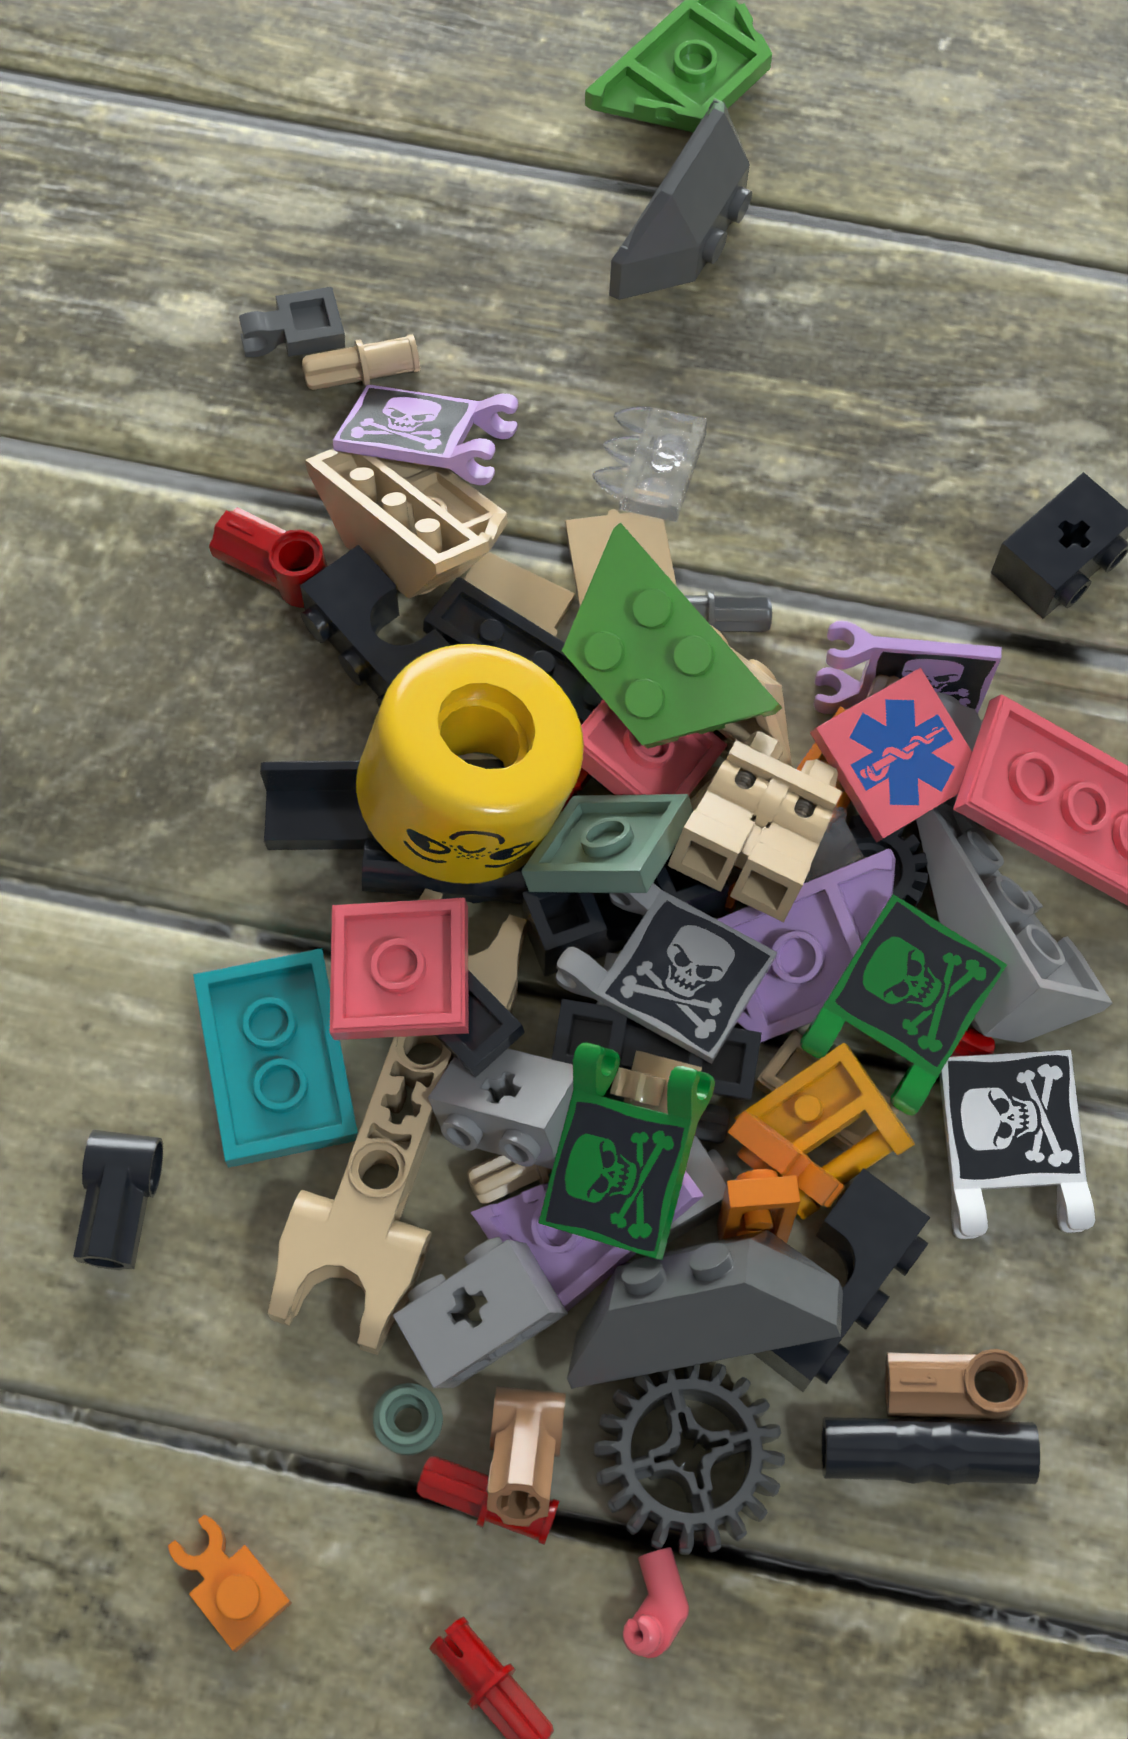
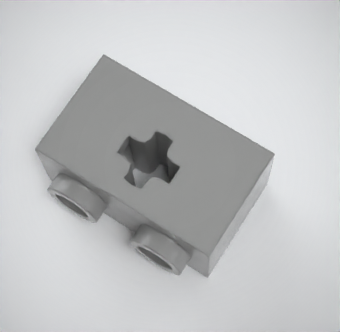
[428,1049,573,1169]
[393,1237,568,1388]

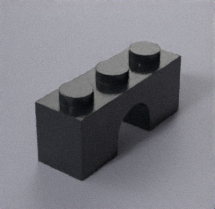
[300,545,451,708]
[522,846,730,977]
[552,999,762,1101]
[754,1168,931,1392]

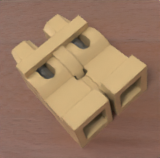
[667,731,842,923]

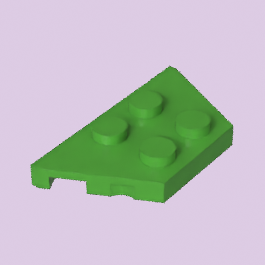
[585,0,772,132]
[562,522,782,749]

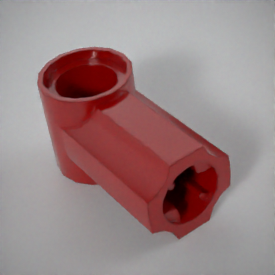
[209,507,327,608]

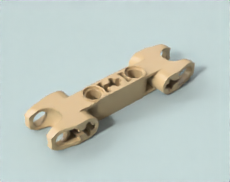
[268,888,527,1355]

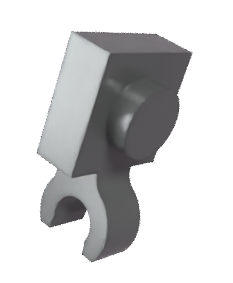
[239,287,345,357]

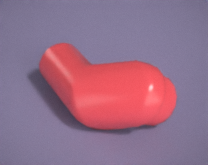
[623,1547,689,1658]

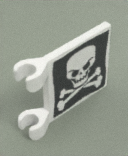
[939,1050,1095,1239]

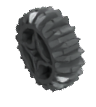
[594,1363,785,1555]

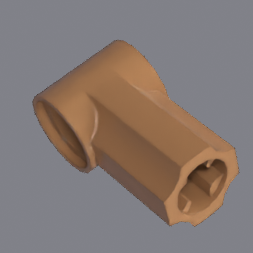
[885,1349,1028,1422]
[487,1386,566,1526]

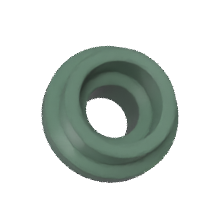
[373,1383,443,1455]

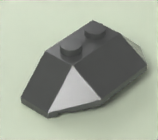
[609,98,752,300]
[567,1230,843,1389]

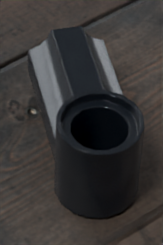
[73,1130,163,1270]

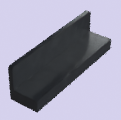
[260,759,505,850]

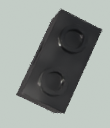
[991,472,1128,619]

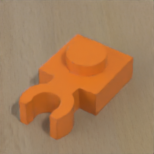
[728,1111,845,1208]
[168,1515,292,1652]

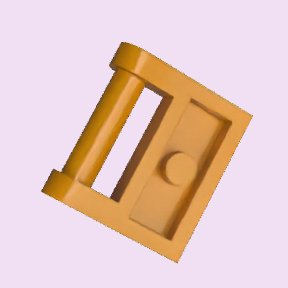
[734,1043,915,1220]

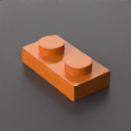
[717,1169,800,1243]

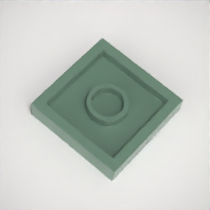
[522,794,693,893]

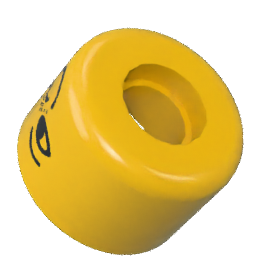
[356,644,584,884]

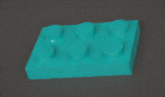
[193,948,358,1168]

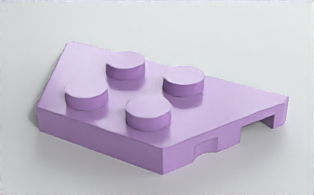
[717,849,896,1042]

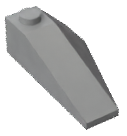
[916,799,1113,1043]

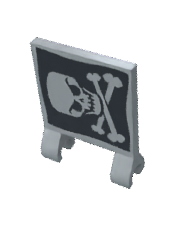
[556,883,777,1064]

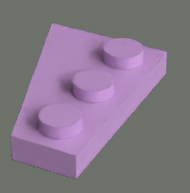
[471,1170,704,1312]

